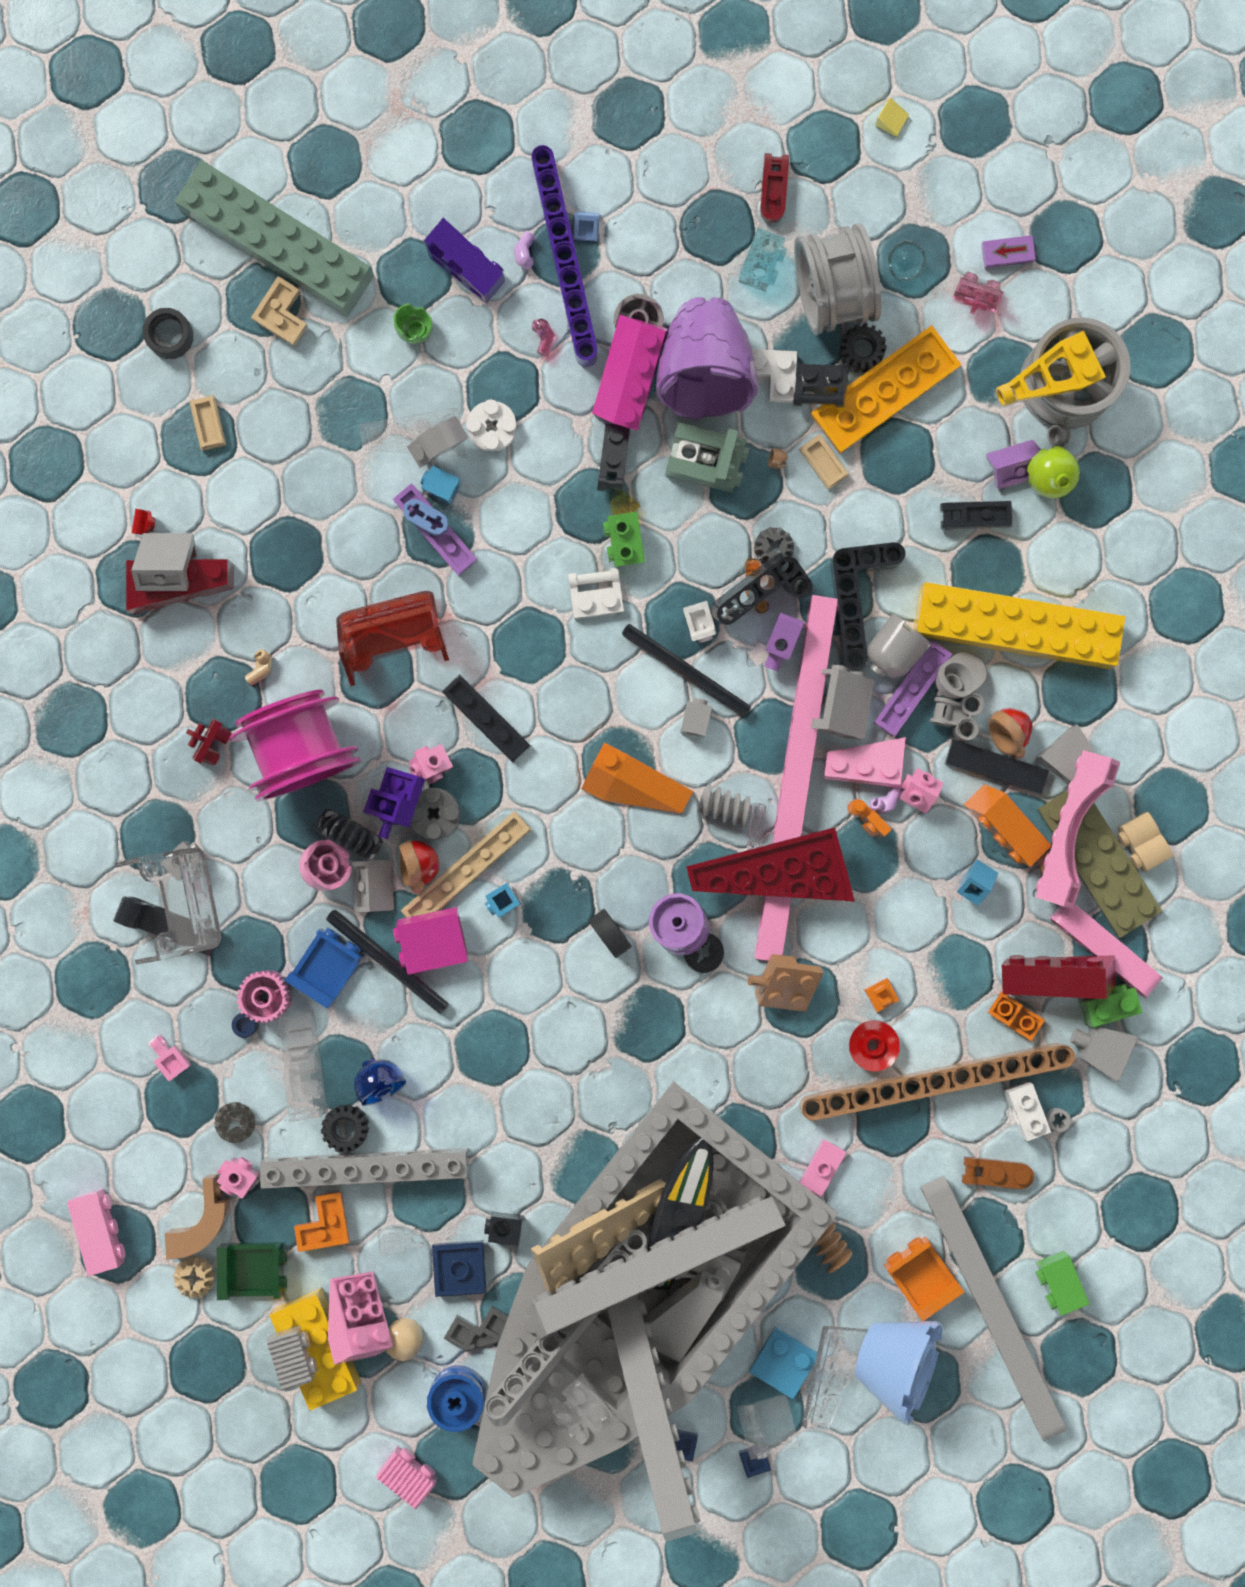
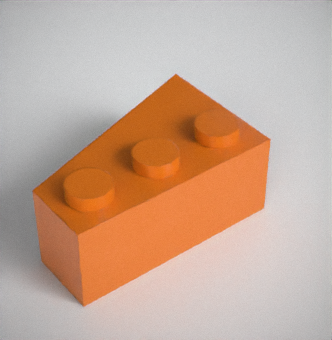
[964,784,1052,867]

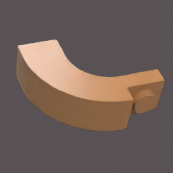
[165,1174,230,1260]

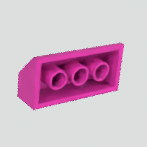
[592,314,668,430]

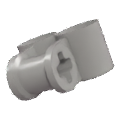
[930,693,984,742]

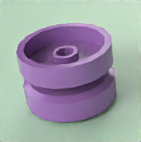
[649,893,710,955]

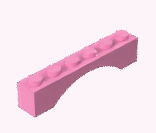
[1036,750,1121,909]

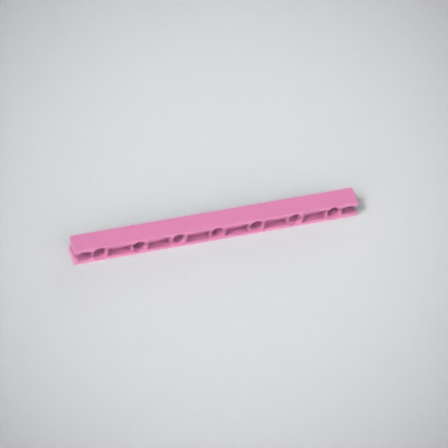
[754,595,837,961]

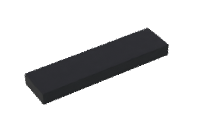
[442,674,531,763]
[944,739,1049,794]

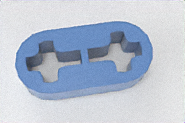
[403,499,449,536]

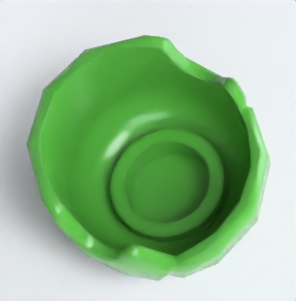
[394,303,433,344]

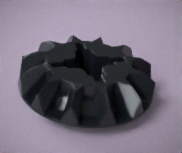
[684,933,724,973]

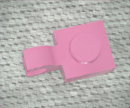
[149,1035,191,1081]

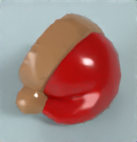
[988,708,1033,759]
[399,840,440,894]

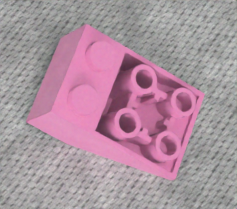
[328,1271,393,1365]

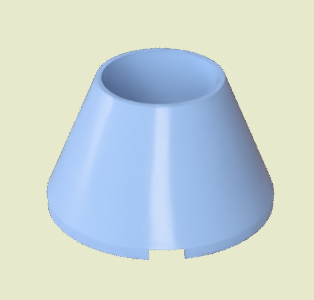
[855,1321,943,1425]

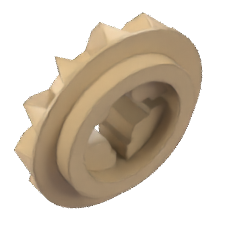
[173,1256,215,1299]

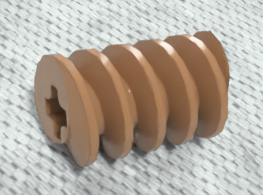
[813,1222,852,1274]

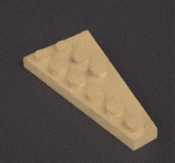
[531,1179,666,1295]

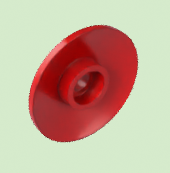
[849,1020,900,1071]

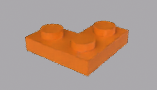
[294,1191,350,1252]

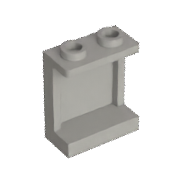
[131,533,197,591]
[811,665,874,740]

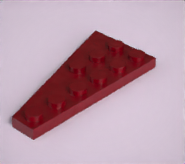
[686,827,855,902]

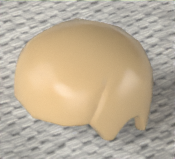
[385,1318,424,1362]

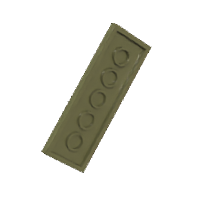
[1036,790,1162,938]

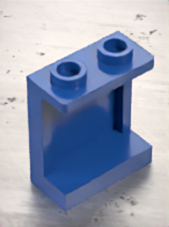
[285,927,364,1008]

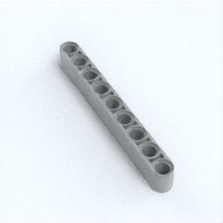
[485,1230,647,1427]

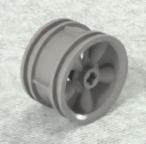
[794,223,881,335]
[1020,317,1130,430]

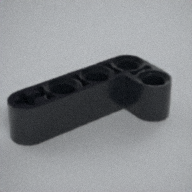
[710,553,813,625]
[113,896,221,956]

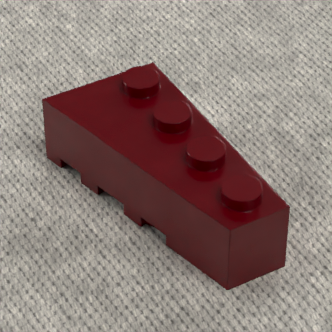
[126,559,234,615]
[1001,955,1116,999]

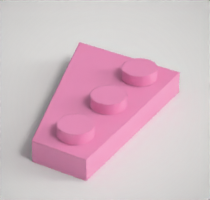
[824,737,906,788]

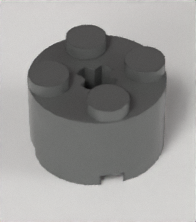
[410,788,461,840]

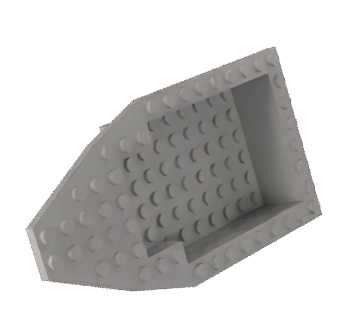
[472,1081,838,1498]

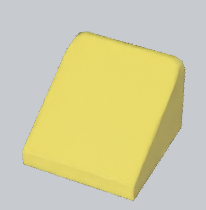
[875,98,909,137]

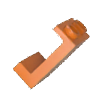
[884,1236,964,1321]

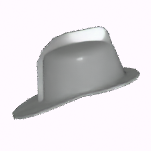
[936,652,987,700]

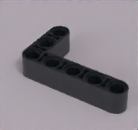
[830,542,906,672]

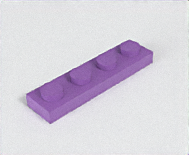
[393,483,477,577]
[873,640,952,737]

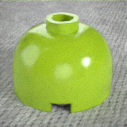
[1027,446,1080,499]

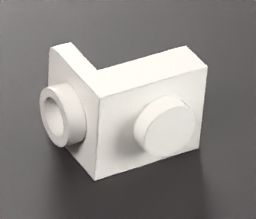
[683,601,716,643]

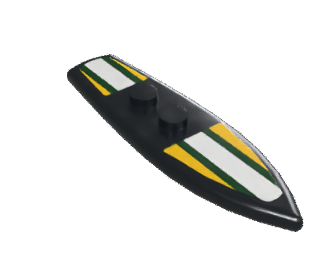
[647,1136,714,1290]

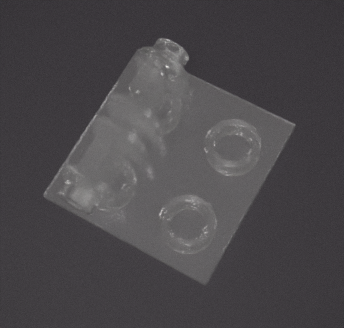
[737,1394,800,1460]

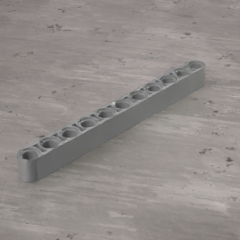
[920,1176,1067,1442]

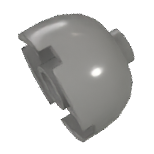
[613,293,664,327]

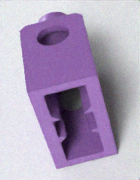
[764,612,804,672]

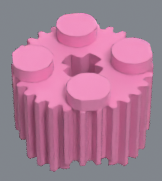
[236,970,293,1023]

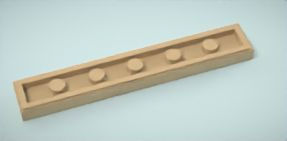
[401,811,532,918]

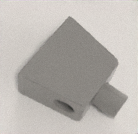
[1035,725,1096,784]
[1070,1026,1138,1082]

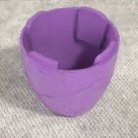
[656,297,758,420]

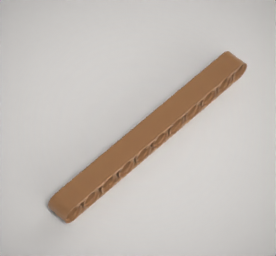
[799,1043,1075,1121]

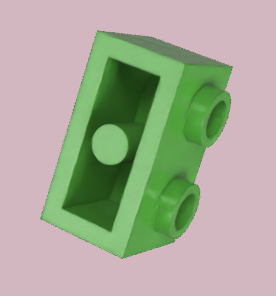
[603,511,645,567]
[1079,984,1143,1027]
[1035,1251,1089,1316]

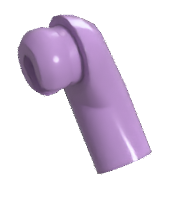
[514,231,536,270]
[870,787,903,814]

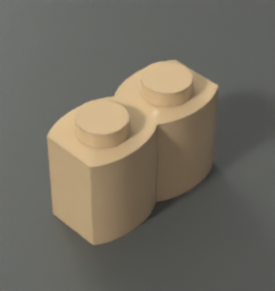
[1117,812,1173,871]

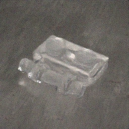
[548,1373,616,1445]

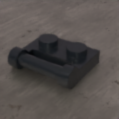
[793,364,849,408]

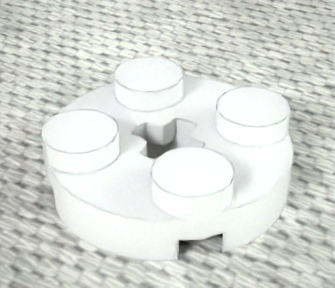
[466,399,517,452]

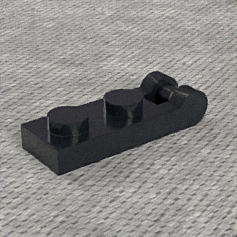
[597,423,630,494]
[940,501,1012,530]

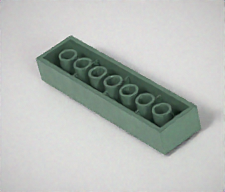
[174,160,374,317]

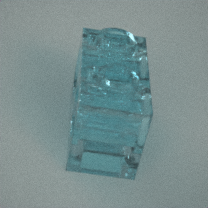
[738,227,788,292]

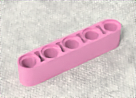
[1050,905,1163,998]

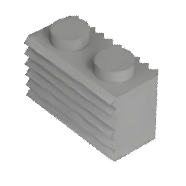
[267,1326,318,1391]

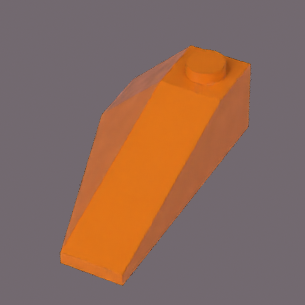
[581,742,693,814]

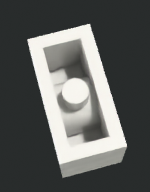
[1002,1081,1051,1141]

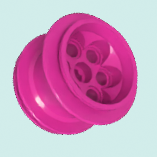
[229,689,361,802]

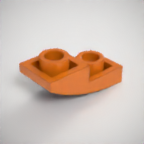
[987,991,1045,1041]

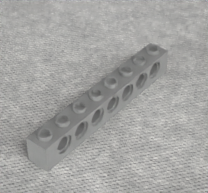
[260,1148,469,1188]

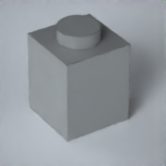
[680,698,712,738]

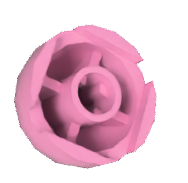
[299,839,352,891]

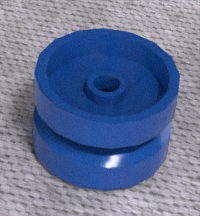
[427,1365,486,1432]

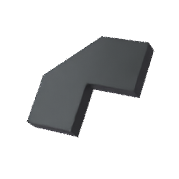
[444,1305,508,1352]

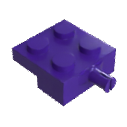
[363,767,425,839]

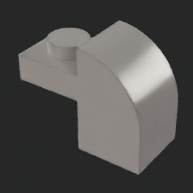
[407,416,469,468]

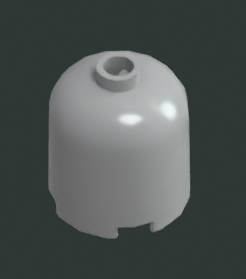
[867,614,931,678]

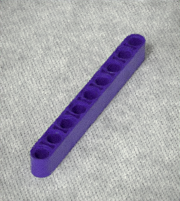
[531,145,598,367]

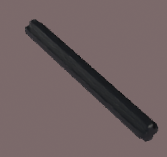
[622,624,751,717]
[326,910,449,1014]

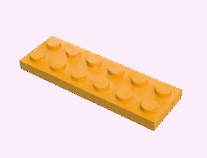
[810,325,962,455]

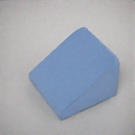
[573,211,600,242]

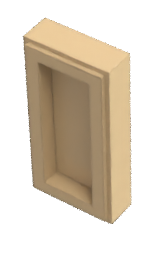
[189,395,227,451]
[799,434,849,490]

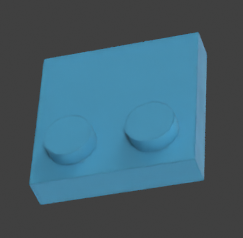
[749,1326,819,1399]

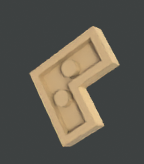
[251,276,308,347]

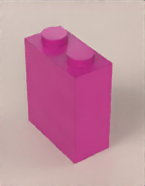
[393,907,468,974]

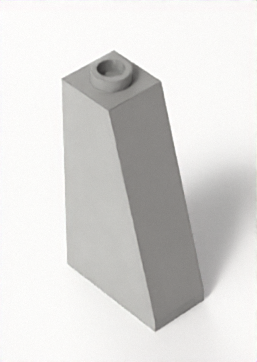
[643,1270,726,1362]

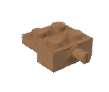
[748,954,823,1012]

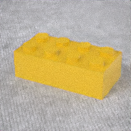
[269,1287,361,1411]

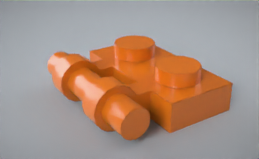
[847,799,892,838]

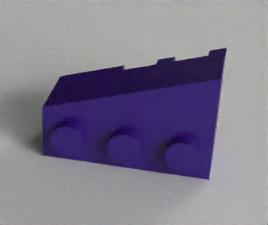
[424,217,505,304]

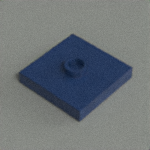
[432,1240,487,1297]

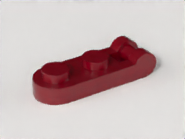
[760,153,789,224]

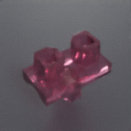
[953,272,1004,315]

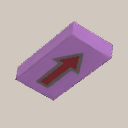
[981,235,1036,268]

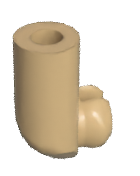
[244,649,272,687]

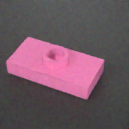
[799,1138,846,1197]

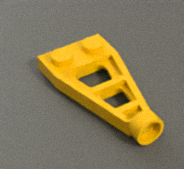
[996,331,1106,407]

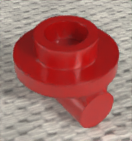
[131,508,155,535]

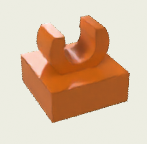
[864,978,899,1012]

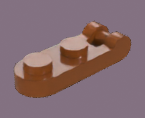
[962,1156,1034,1189]

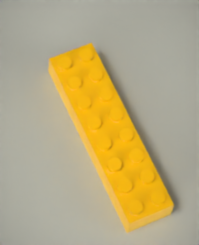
[913,582,1126,669]

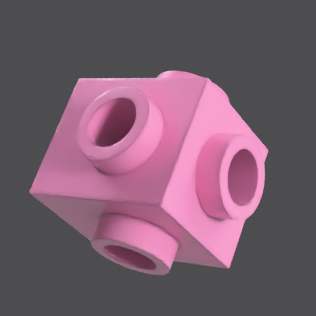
[409,744,453,784]
[900,768,943,814]
[217,1157,260,1199]

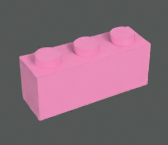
[67,1188,126,1276]

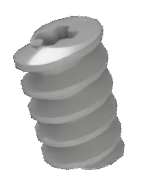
[696,784,752,828]

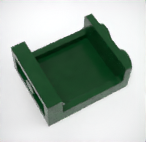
[216,1242,287,1300]

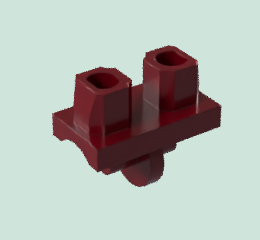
[185,718,232,765]

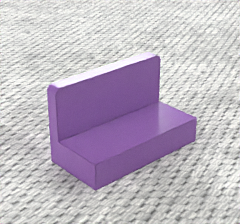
[986,440,1041,490]

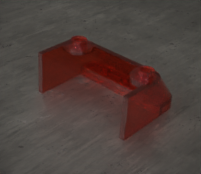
[336,591,449,686]

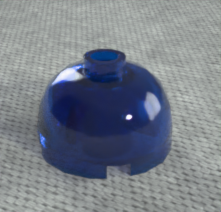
[354,1058,406,1106]

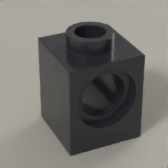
[484,1212,523,1246]

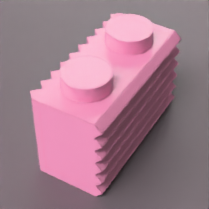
[376,1446,437,1509]

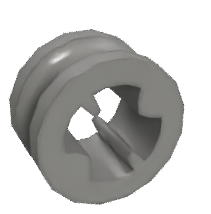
[1046,1108,1071,1132]

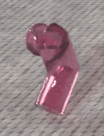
[531,318,555,357]

